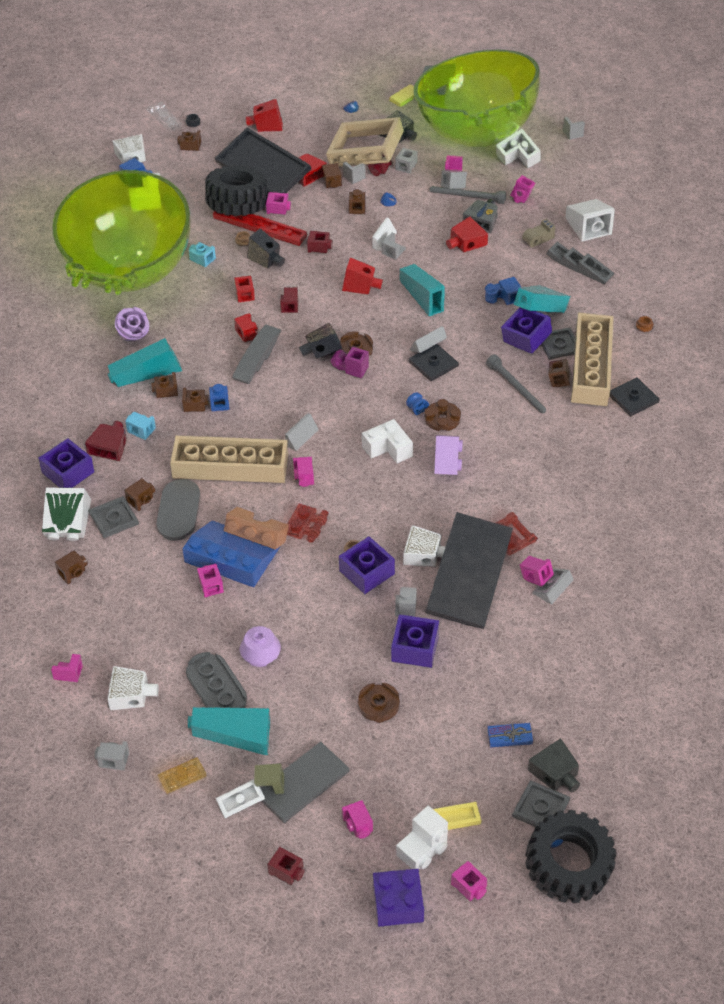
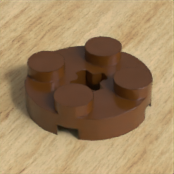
[340,331,373,356]
[424,399,461,431]
[358,683,400,723]

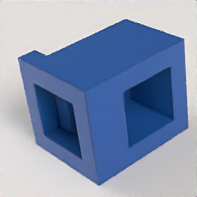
[209,384,230,411]

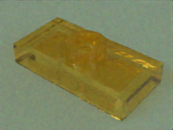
[158,757,207,794]

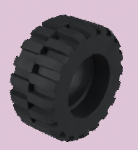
[205,165,267,216]
[525,810,617,903]

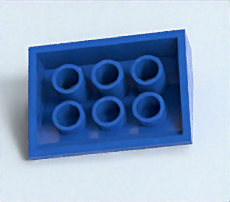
[182,520,281,588]

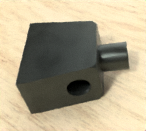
[528,738,580,793]

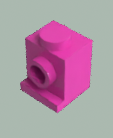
[510,175,536,203]
[266,192,291,215]
[293,456,314,487]
[520,555,554,586]
[197,564,224,597]
[342,800,373,839]
[451,861,487,901]

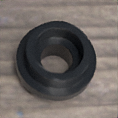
[185,114,201,127]

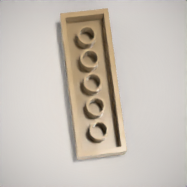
[571,313,613,406]
[170,436,288,483]

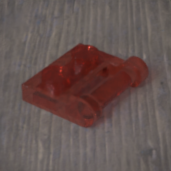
[496,512,538,556]

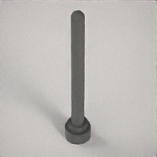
[429,186,506,204]
[486,354,546,413]

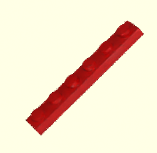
[213,211,307,246]

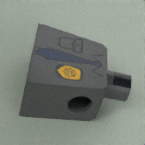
[463,199,498,233]

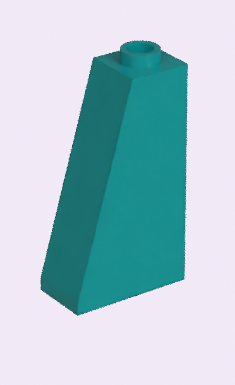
[399,264,445,317]
[514,285,571,313]
[107,338,183,387]
[188,707,270,755]

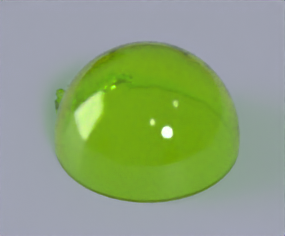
[414,49,540,147]
[52,170,191,295]

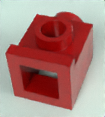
[234,275,255,303]
[234,313,258,343]

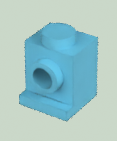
[189,242,216,267]
[125,412,156,440]

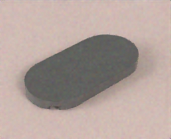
[156,479,200,541]
[186,652,247,708]

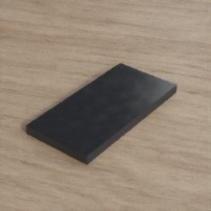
[215,127,312,194]
[425,512,513,629]

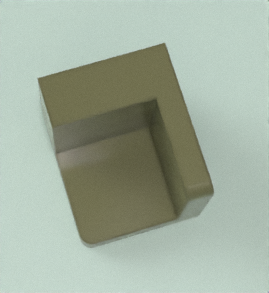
[254,763,285,794]

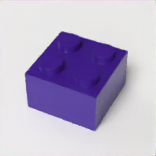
[501,307,552,354]
[38,438,95,488]
[339,536,395,594]
[391,614,439,668]
[373,868,424,927]

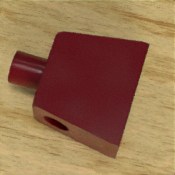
[85,421,127,462]

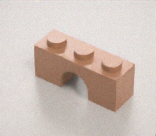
[224,507,289,550]

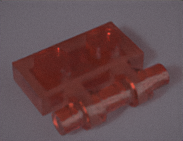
[287,503,329,543]

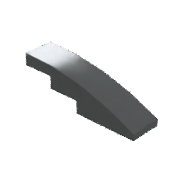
[546,241,615,284]
[232,324,281,384]

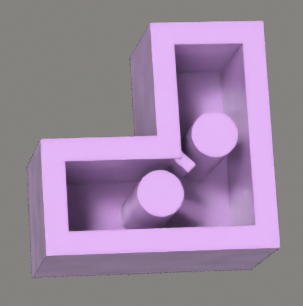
[435,435,463,475]

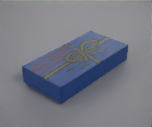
[487,723,533,748]

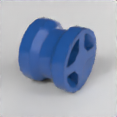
[406,392,429,415]

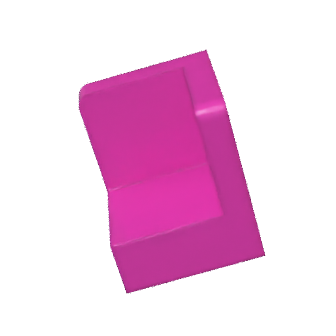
[445,155,463,171]
[51,654,83,682]

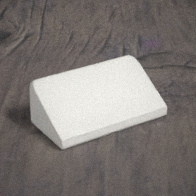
[372,218,397,251]
[216,779,265,818]

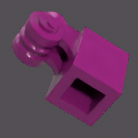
[330,347,369,379]

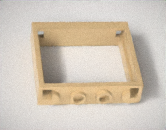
[326,117,404,167]

